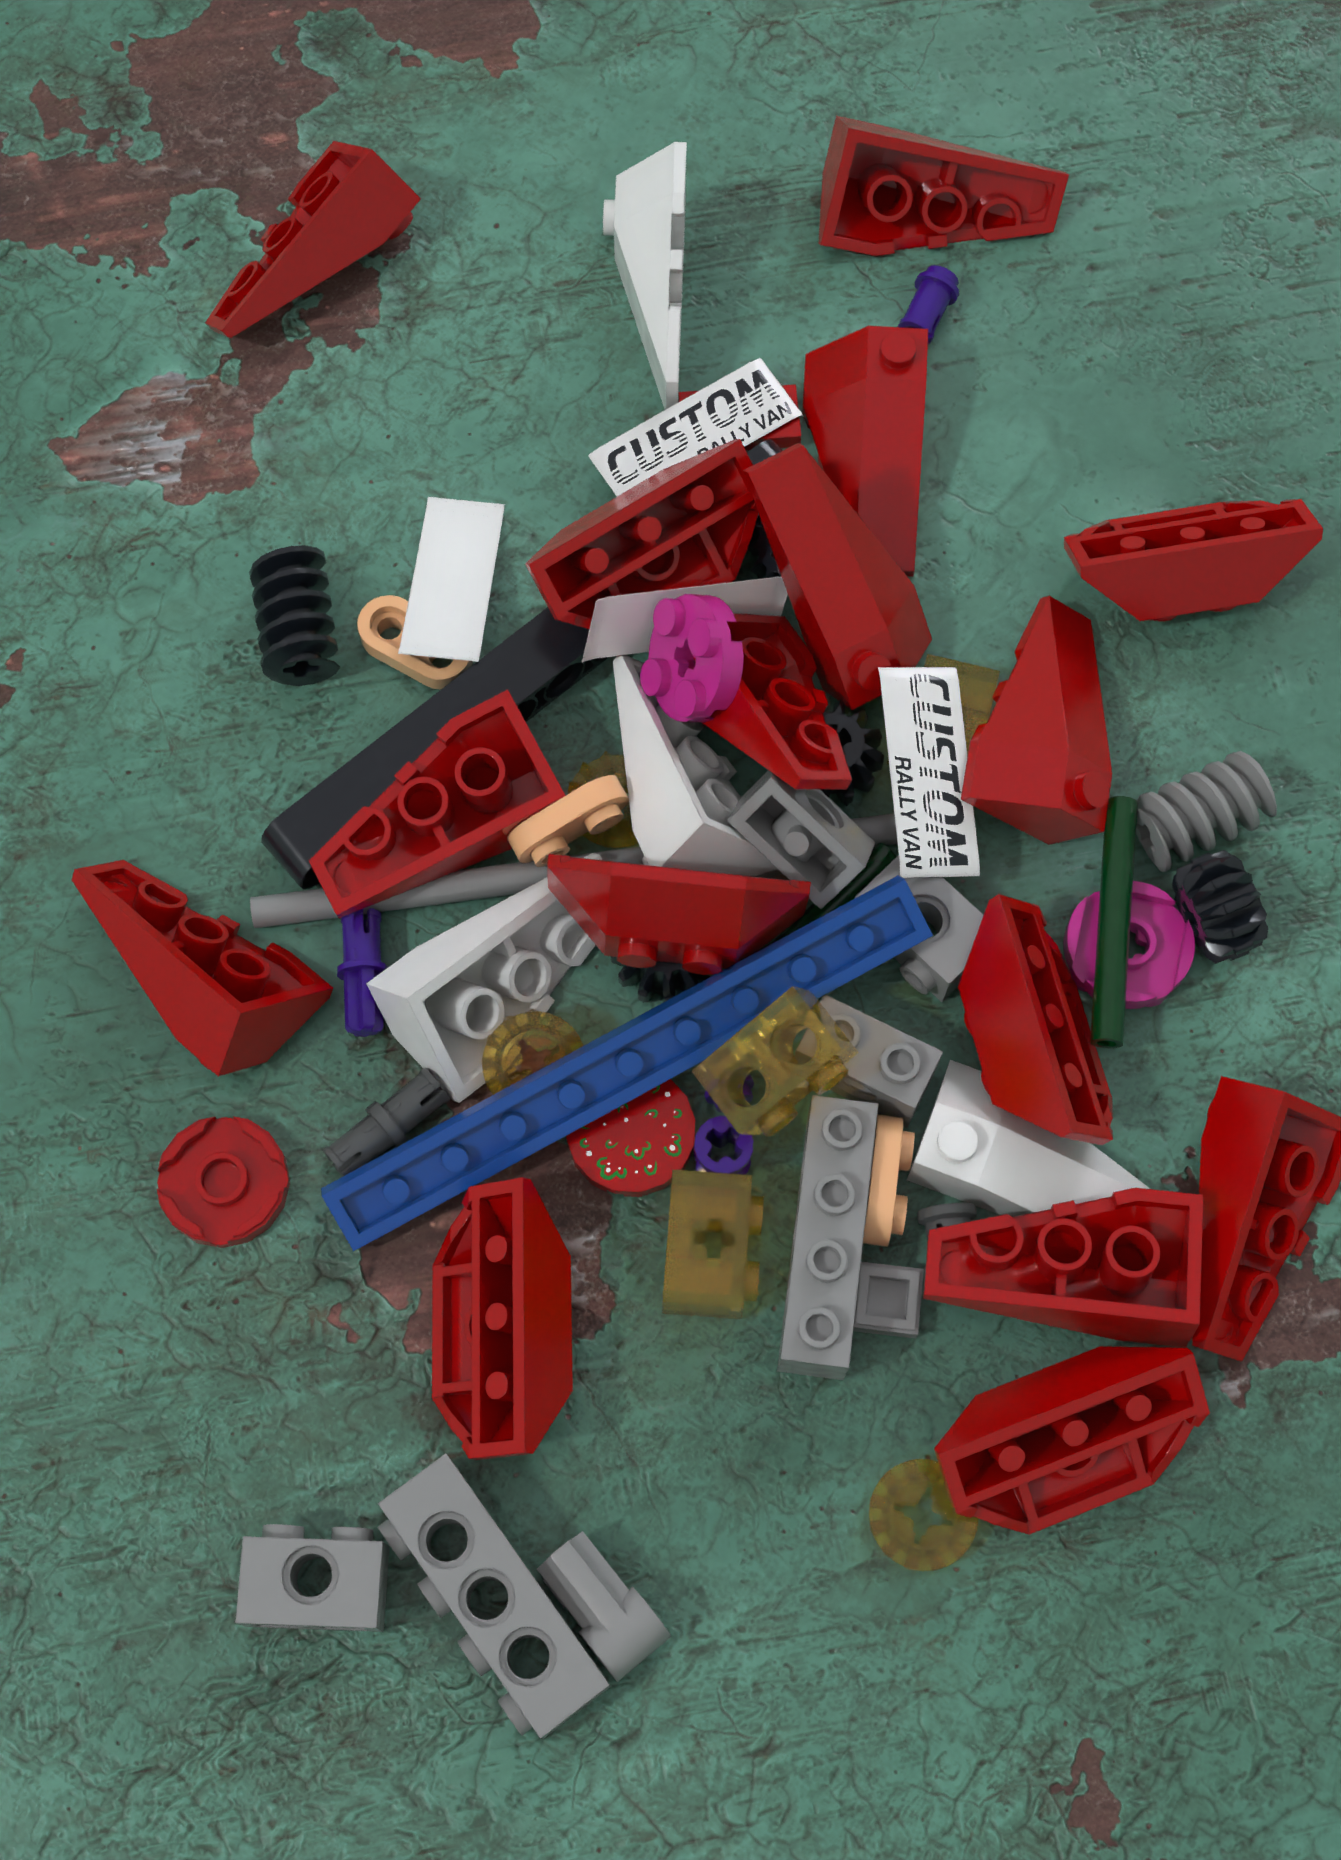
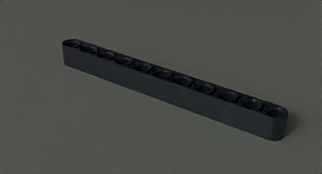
[261,440,783,889]

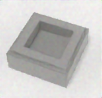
[853,1262,924,1339]

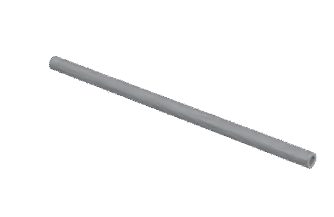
[250,813,898,929]

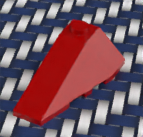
[818,116,1069,256]
[205,141,421,339]
[961,595,1113,845]
[309,689,566,918]
[71,860,333,1077]
[923,1188,1203,1348]

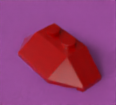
[525,439,758,629]
[1064,499,1323,621]
[547,854,811,975]
[958,894,1113,1145]
[432,1177,573,1460]
[934,1346,1210,1535]

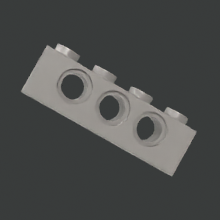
[777,1095,878,1380]
[378,1454,610,1739]

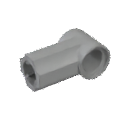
[537,1531,672,1682]

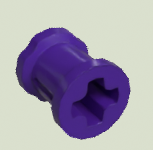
[694,1116,753,1188]

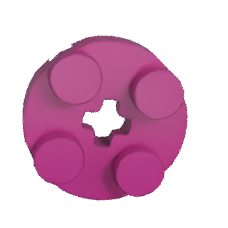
[640,594,744,722]
[1063,881,1195,1009]

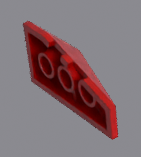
[802,325,928,577]
[743,443,932,710]
[694,614,852,789]
[1192,1076,1341,1362]

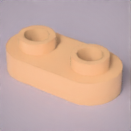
[357,595,473,690]
[507,775,629,867]
[863,1114,915,1247]

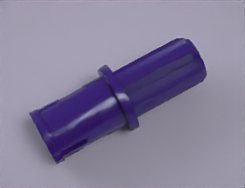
[337,908,388,1037]

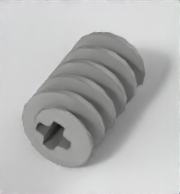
[1136,751,1277,872]

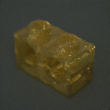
[692,986,859,1137]

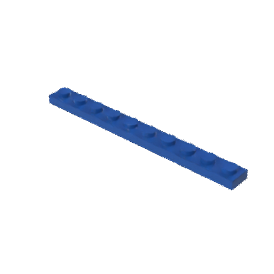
[321,875,933,1251]

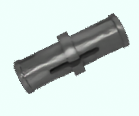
[322,1068,450,1177]

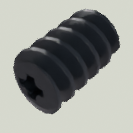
[249,545,340,686]

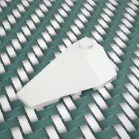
[603,142,687,410]
[613,655,777,877]
[366,853,602,1103]
[907,1060,1150,1217]

